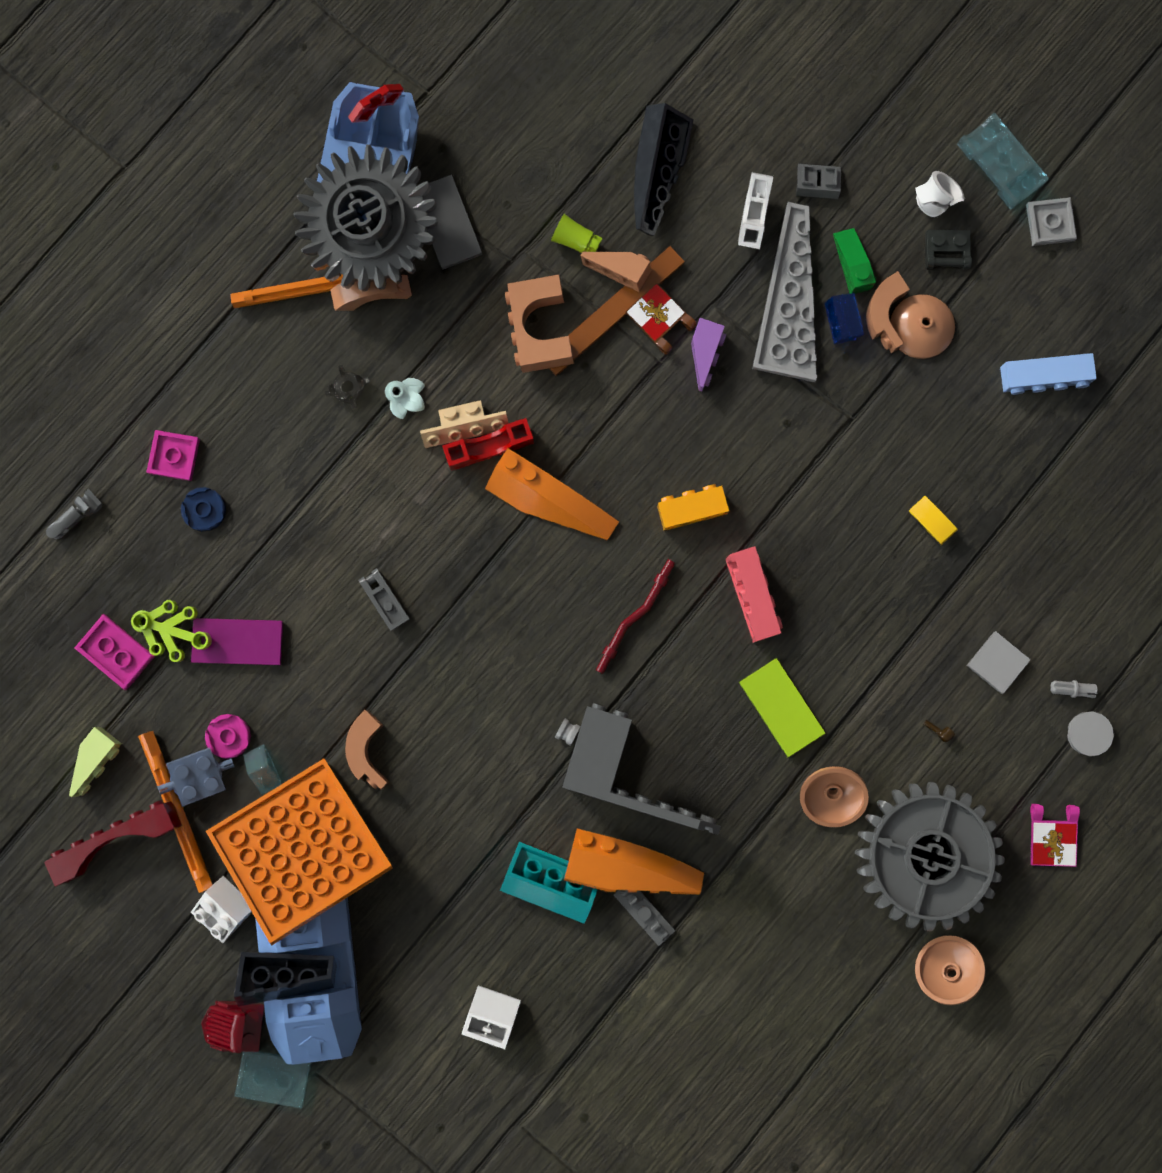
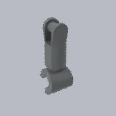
[46,488,103,539]

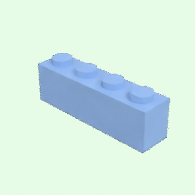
[1000,353,1096,395]

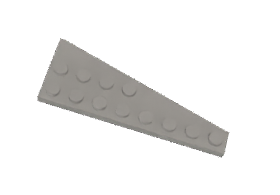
[752,202,817,382]

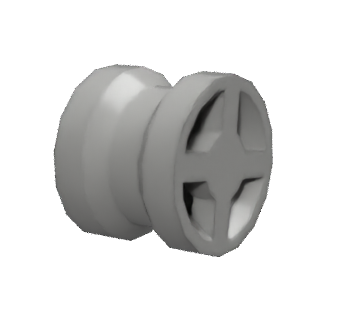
[555,718,581,746]

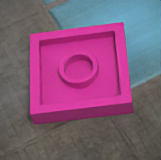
[146,430,200,481]

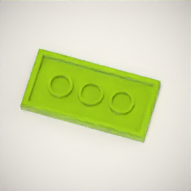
[739,658,825,757]

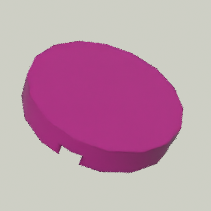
[205,714,251,759]

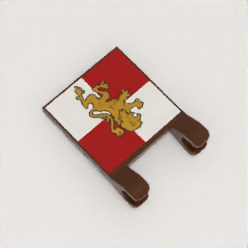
[625,283,697,355]

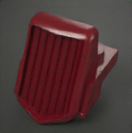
[201,1001,264,1053]

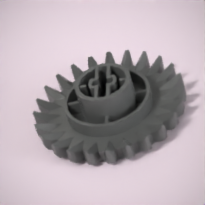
[294,144,438,292]
[855,782,1005,931]

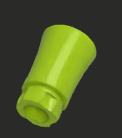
[551,214,602,253]

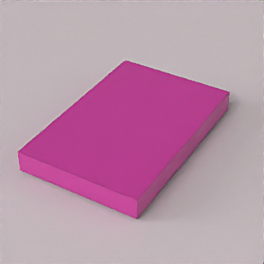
[75,614,155,690]

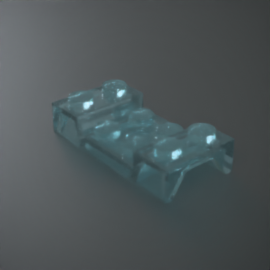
[957,113,1049,210]

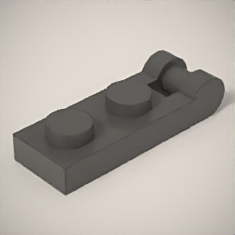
[358,568,410,632]

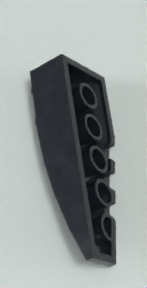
[634,103,694,236]

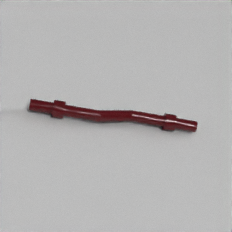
[596,559,675,674]

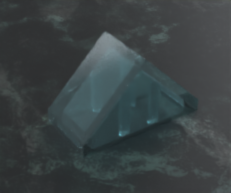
[243,744,282,794]

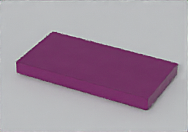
[191,618,283,665]

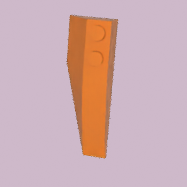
[485,448,619,540]
[564,829,704,895]

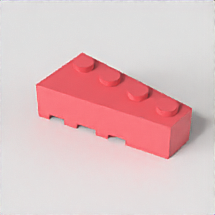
[725,546,783,643]

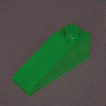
[833,228,876,295]

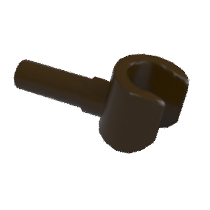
[923,720,955,742]

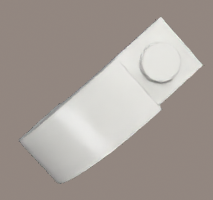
[738,172,773,249]

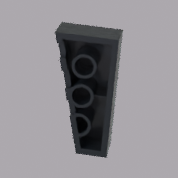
[234,952,337,1007]

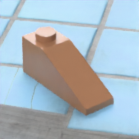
[581,252,652,292]

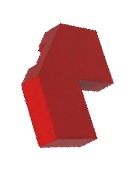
[348,84,404,123]

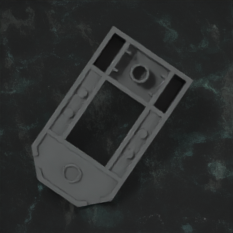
[562,703,721,835]

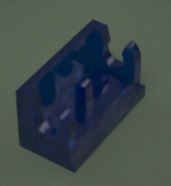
[824,293,864,344]

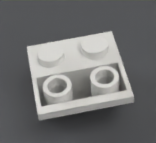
[191,876,252,943]
[462,985,521,1049]

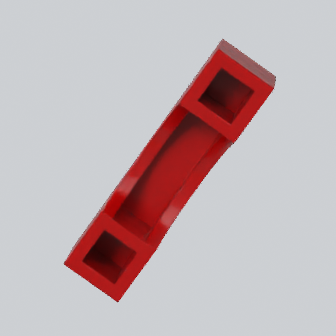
[442,418,534,471]

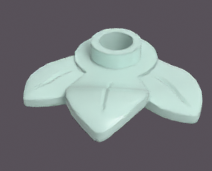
[385,378,425,419]

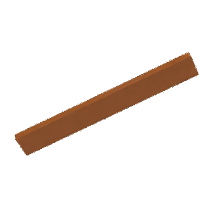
[549,246,685,376]

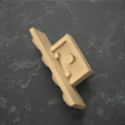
[420,400,509,448]

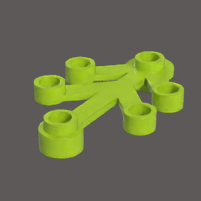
[131,600,212,662]

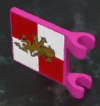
[1030,804,1080,867]

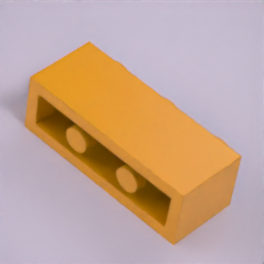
[657,484,729,531]

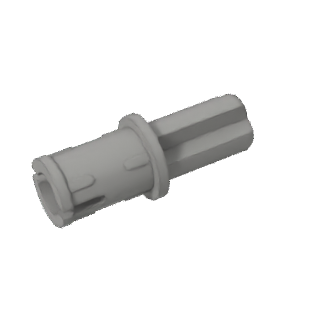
[1051,680,1097,698]

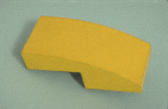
[909,496,958,545]

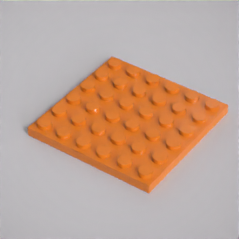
[206,759,393,945]

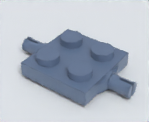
[157,747,234,806]

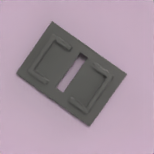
[796,164,841,199]

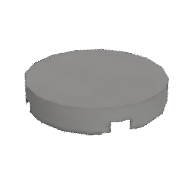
[1067,712,1114,756]

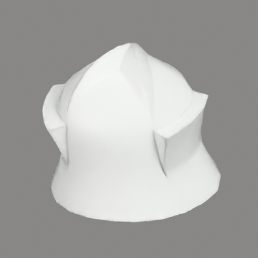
[916,171,965,217]

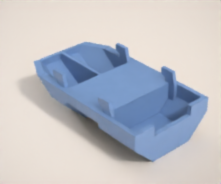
[317,82,419,235]
[255,897,362,1065]

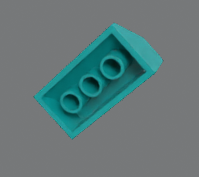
[500,842,597,924]

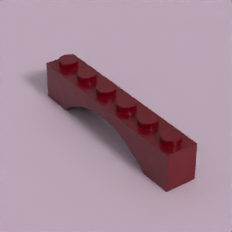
[44,800,182,887]

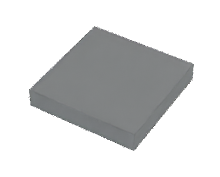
[1026,197,1077,246]
[966,631,1030,694]

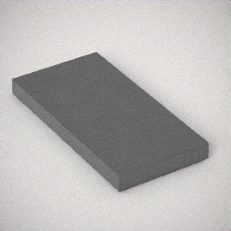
[424,175,482,270]

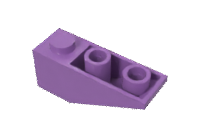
[691,318,726,392]

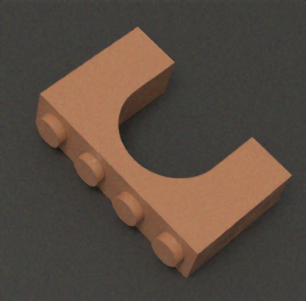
[505,275,574,373]

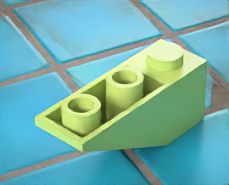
[69,727,122,797]

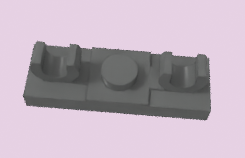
[613,890,675,946]

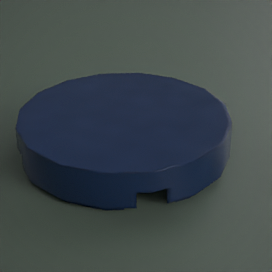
[181,487,226,532]

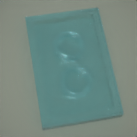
[235,1051,311,1109]

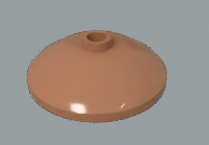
[890,295,955,359]
[800,767,869,827]
[915,936,985,1005]

